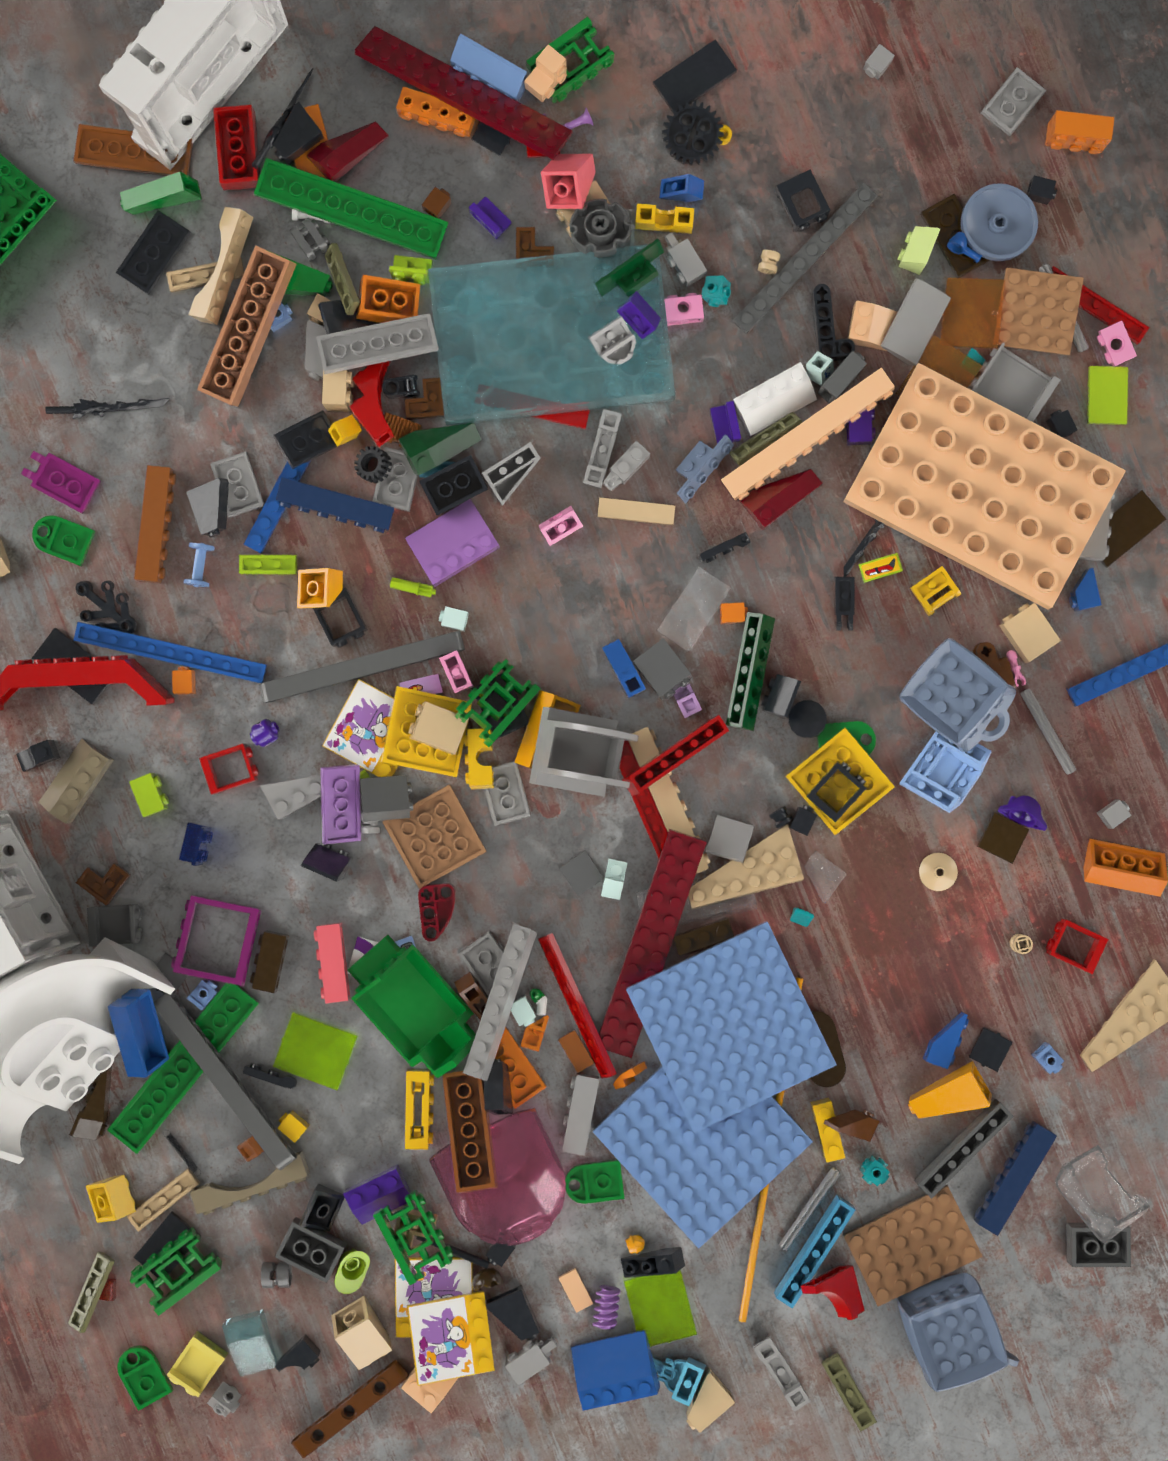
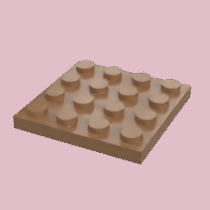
[993,268,1084,356]
[382,784,487,889]

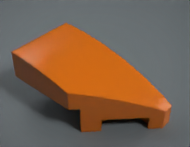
[520,1015,549,1052]
[613,1061,647,1090]

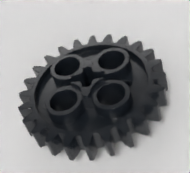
[662,101,724,166]

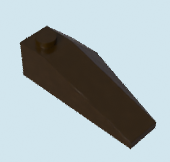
[69,1066,112,1140]

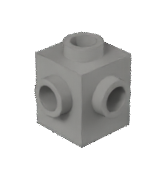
[207,1381,242,1417]

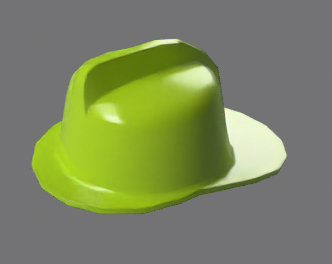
[334,1248,370,1294]

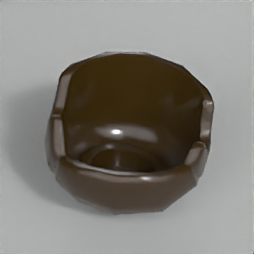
[472,1268,504,1291]

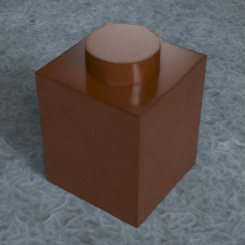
[422,187,452,219]

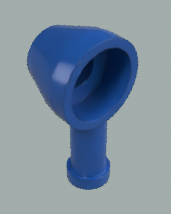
[947,232,982,263]

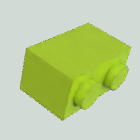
[129,773,169,817]

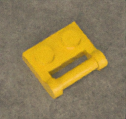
[910,566,961,616]

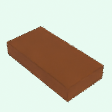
[558,1029,594,1073]
[237,1136,264,1162]

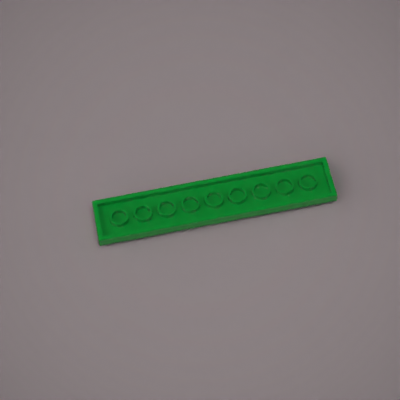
[254,158,448,259]
[107,983,260,1154]

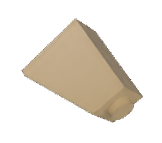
[686,1367,735,1433]

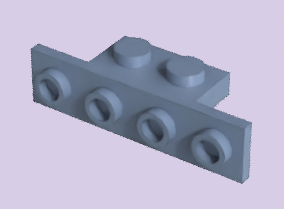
[676,435,734,504]

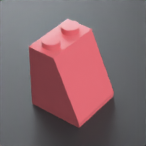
[541,154,596,209]

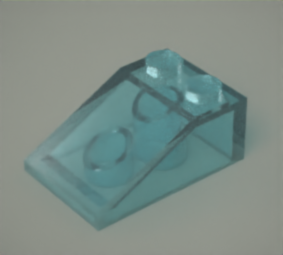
[222,1310,277,1377]

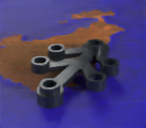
[75,580,137,634]

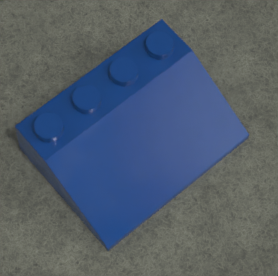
[571,1330,660,1411]

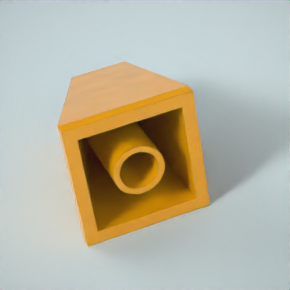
[908,1061,992,1119]

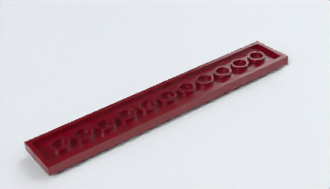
[355,26,572,160]
[599,829,707,1059]

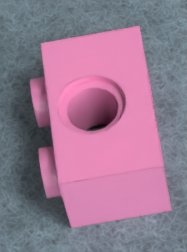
[663,293,704,326]
[1097,321,1137,366]
[538,506,583,546]
[439,650,474,694]

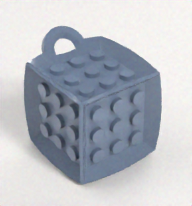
[899,638,1016,752]
[897,1272,1020,1392]

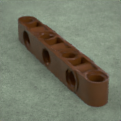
[291,1359,409,1458]

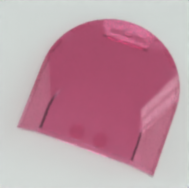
[429,1108,566,1246]

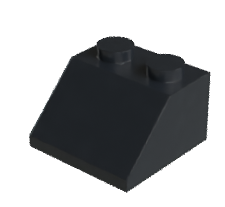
[761,674,801,719]

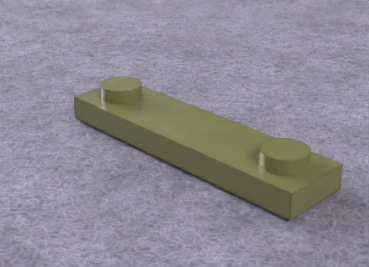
[324,243,360,315]
[729,412,803,466]
[68,1252,115,1333]
[821,1352,877,1432]

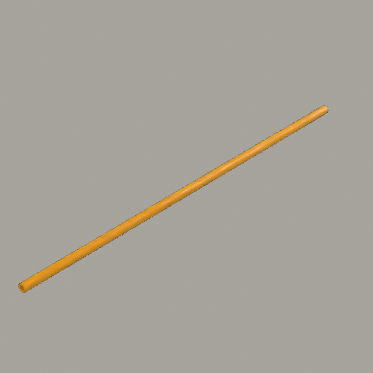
[739,977,803,1322]

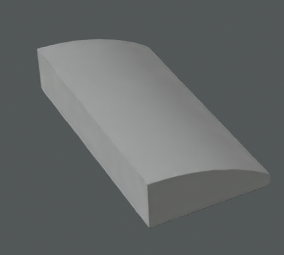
[881,278,951,365]

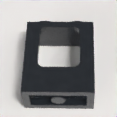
[774,169,830,232]

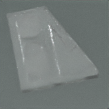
[804,851,847,904]

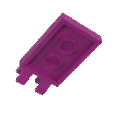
[21,451,101,514]

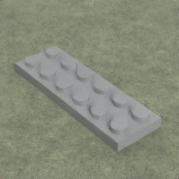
[316,313,439,374]

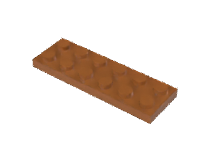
[73,124,193,176]

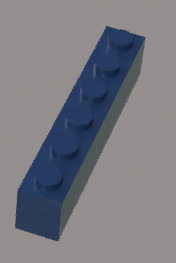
[276,477,394,533]
[974,1121,1057,1236]

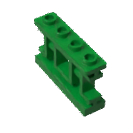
[526,16,615,104]
[455,659,541,747]
[373,1190,454,1286]
[129,1228,222,1316]

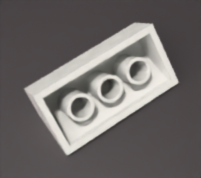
[733,362,817,437]

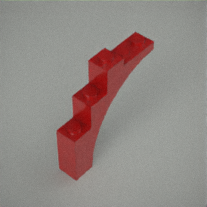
[349,361,394,447]

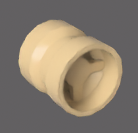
[758,250,780,275]
[1010,934,1033,954]

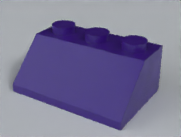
[343,1165,411,1225]

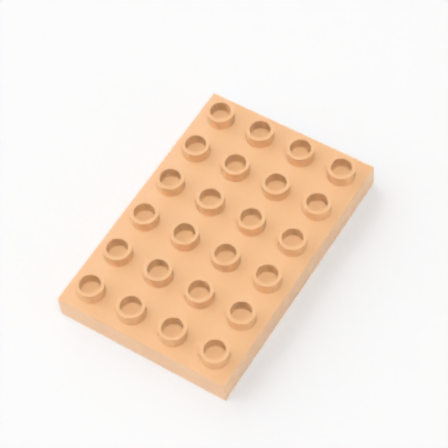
[843,363,1126,610]

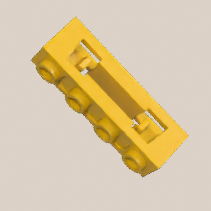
[405,1068,434,1150]

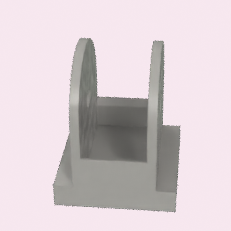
[529,707,639,797]

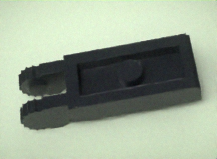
[835,577,855,631]
[243,1063,297,1089]

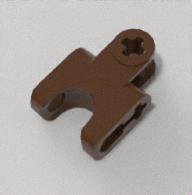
[973,642,1016,689]

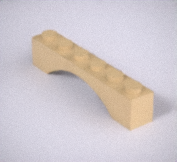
[189,207,254,325]

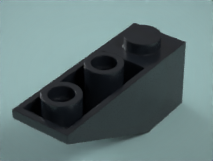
[621,1247,685,1278]

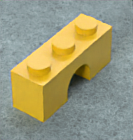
[635,203,694,234]
[464,728,494,789]
[810,1097,845,1163]

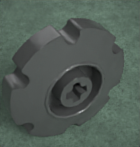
[570,199,631,258]

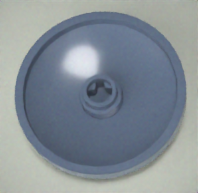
[961,184,1038,261]

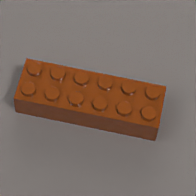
[442,1071,498,1193]

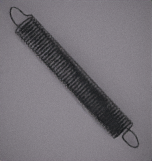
[163,1130,201,1176]

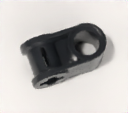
[382,375,420,399]

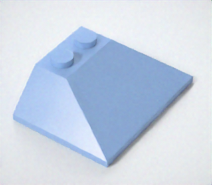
[900,731,991,813]

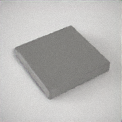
[706,815,754,863]

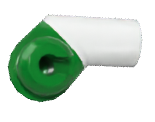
[529,988,547,1016]

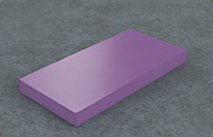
[321,764,361,845]

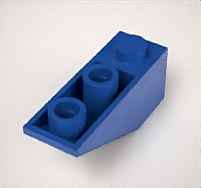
[602,639,646,699]
[923,1012,969,1069]

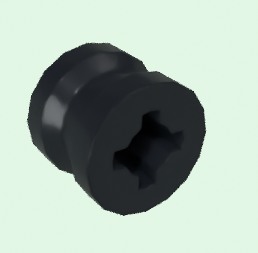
[769,806,793,828]

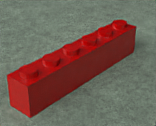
[622,715,729,796]

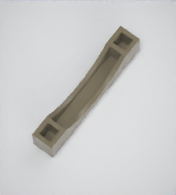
[190,1151,310,1215]

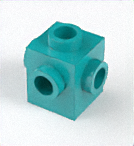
[702,276,731,307]
[860,1155,890,1187]

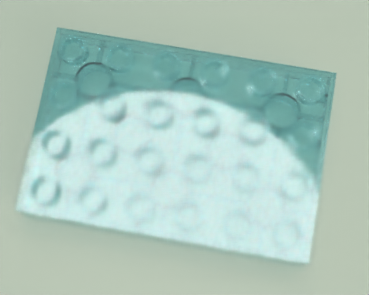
[428,244,675,426]

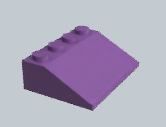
[405,499,500,587]

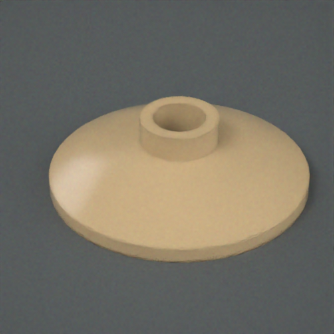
[919,853,958,891]

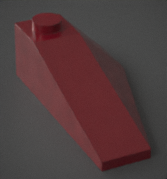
[307,121,389,182]
[739,469,823,531]

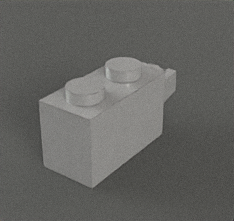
[665,232,707,287]
[603,441,650,491]
[505,1337,557,1386]

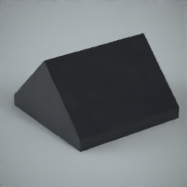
[299,1184,345,1232]

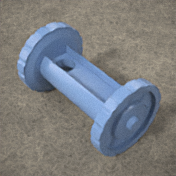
[184,543,215,587]

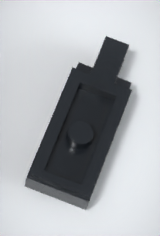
[698,532,751,563]

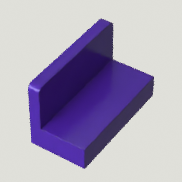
[468,197,512,239]
[617,291,661,339]
[710,401,741,444]

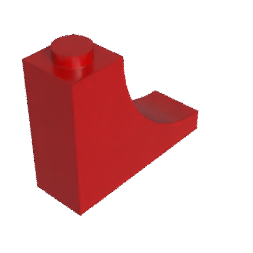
[801,1265,865,1320]

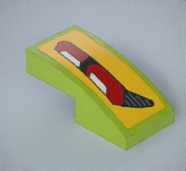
[859,553,903,583]

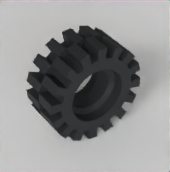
[354,446,392,483]

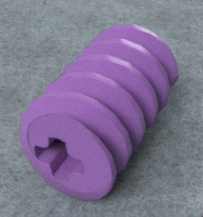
[592,1285,621,1329]

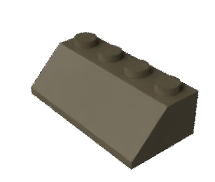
[39,738,114,824]

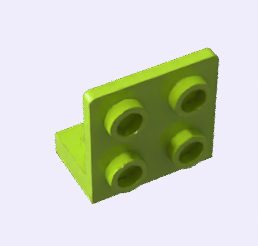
[389,255,433,286]

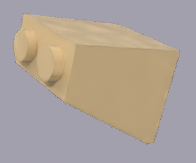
[331,1296,392,1370]

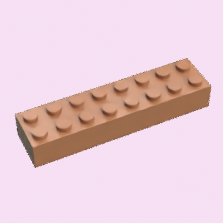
[197,245,296,407]

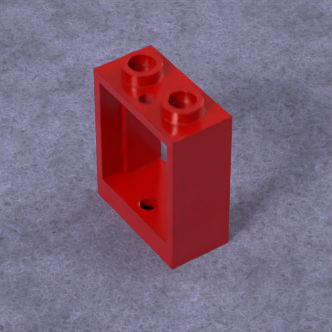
[199,743,259,795]
[1046,919,1109,974]

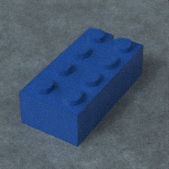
[107,989,169,1078]

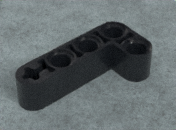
[811,284,855,361]

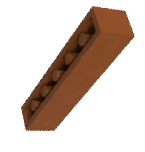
[134,465,176,584]

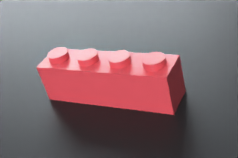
[314,922,351,1004]

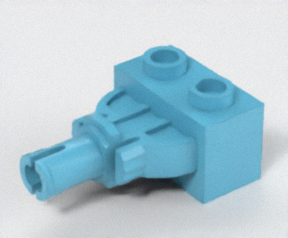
[653,1357,706,1406]

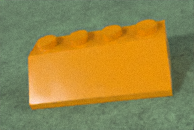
[514,690,581,769]

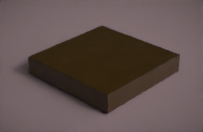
[977,812,1029,864]

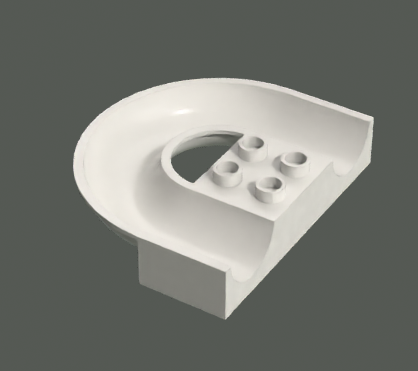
[0,937,175,1164]

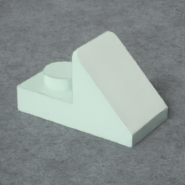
[601,859,627,900]

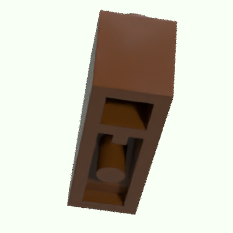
[454,972,488,1021]
[824,1109,880,1142]

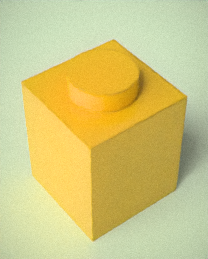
[328,415,362,447]
[277,1110,310,1143]

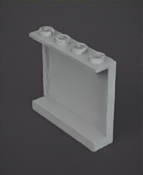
[969,343,1060,422]

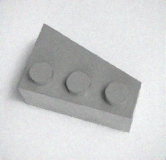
[481,442,540,506]
[260,775,321,820]

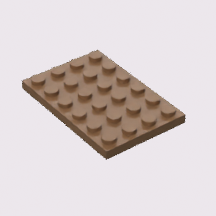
[843,1185,983,1307]

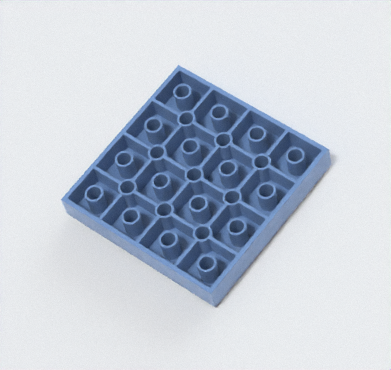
[626,921,837,1133]
[593,1065,813,1249]

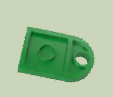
[32,515,96,566]
[817,721,876,755]
[565,1159,625,1204]
[117,1346,174,1411]

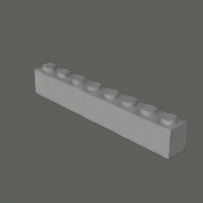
[463,924,537,1081]

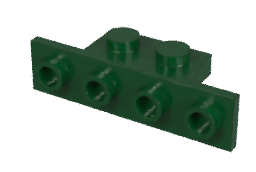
[595,238,664,298]

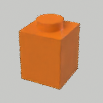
[720,602,748,624]
[172,667,196,694]

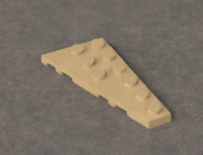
[688,824,804,909]
[1080,960,1168,1072]

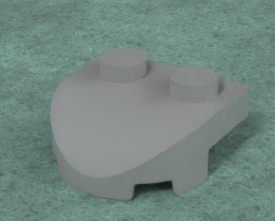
[588,316,636,364]

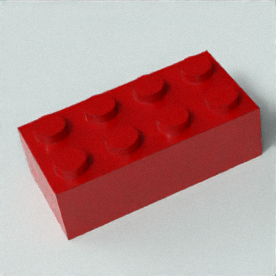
[213,105,260,191]

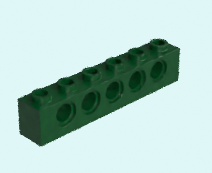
[726,612,775,731]

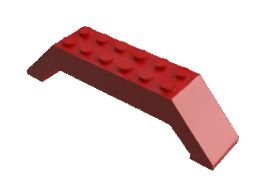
[0,655,175,711]

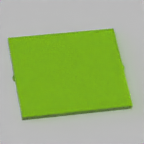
[273,1012,358,1091]
[624,1270,697,1347]

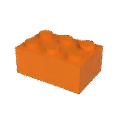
[1045,110,1114,154]
[356,275,420,323]

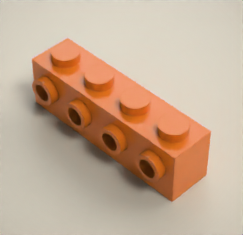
[396,87,475,137]

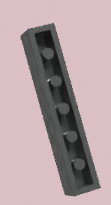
[914,1099,1014,1199]

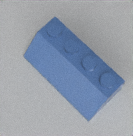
[450,33,527,102]

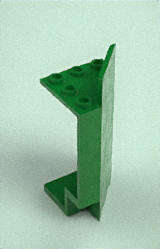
[347,935,476,1079]

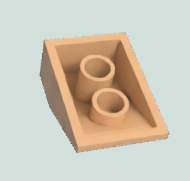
[847,300,898,351]
[401,1368,458,1413]

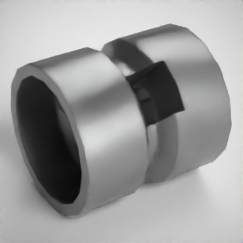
[261,1262,292,1288]

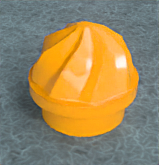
[625,1235,645,1254]

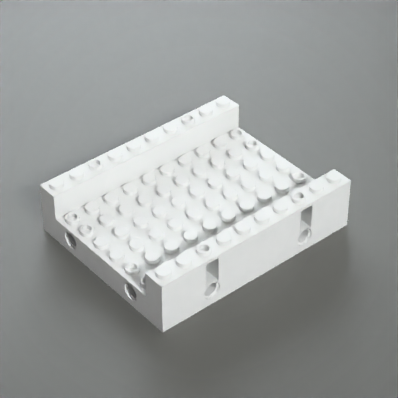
[99,0,288,170]
[0,810,81,979]

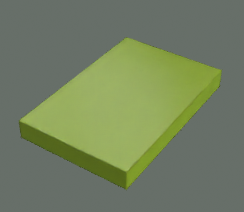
[1087,366,1128,425]

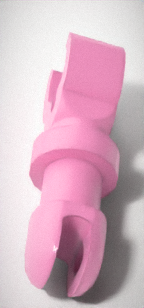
[1006,650,1026,688]

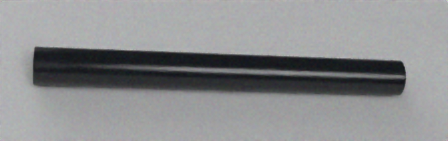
[416,1236,490,1269]

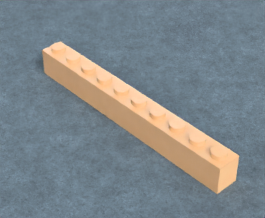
[721,367,895,500]

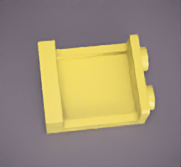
[167,1331,228,1397]

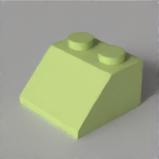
[898,226,940,275]

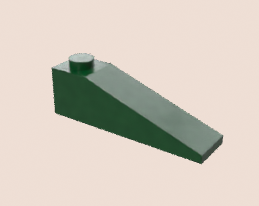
[398,423,482,475]

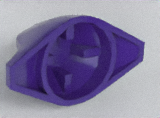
[998,796,1047,831]

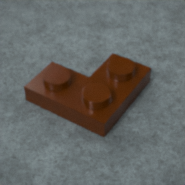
[516,227,554,267]
[405,377,445,419]
[75,863,131,906]

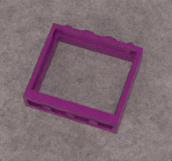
[171,896,261,986]

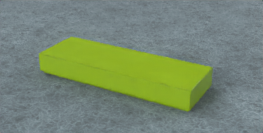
[239,555,297,575]

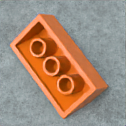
[1084,839,1168,897]

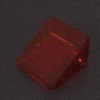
[99,1279,116,1301]

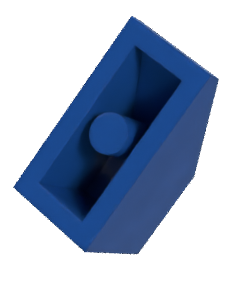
[659,174,704,202]
[1069,568,1102,612]

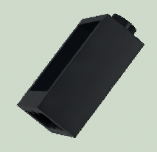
[313,587,368,648]
[806,761,867,822]

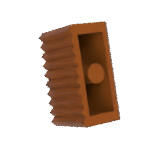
[384,412,423,448]

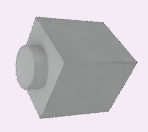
[863,44,895,80]
[1097,800,1131,829]

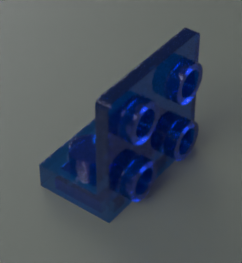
[179,822,213,866]

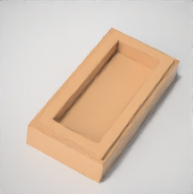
[558,1268,594,1313]

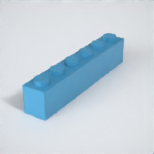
[774,1194,856,1309]

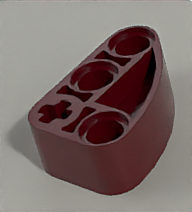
[418,883,456,942]

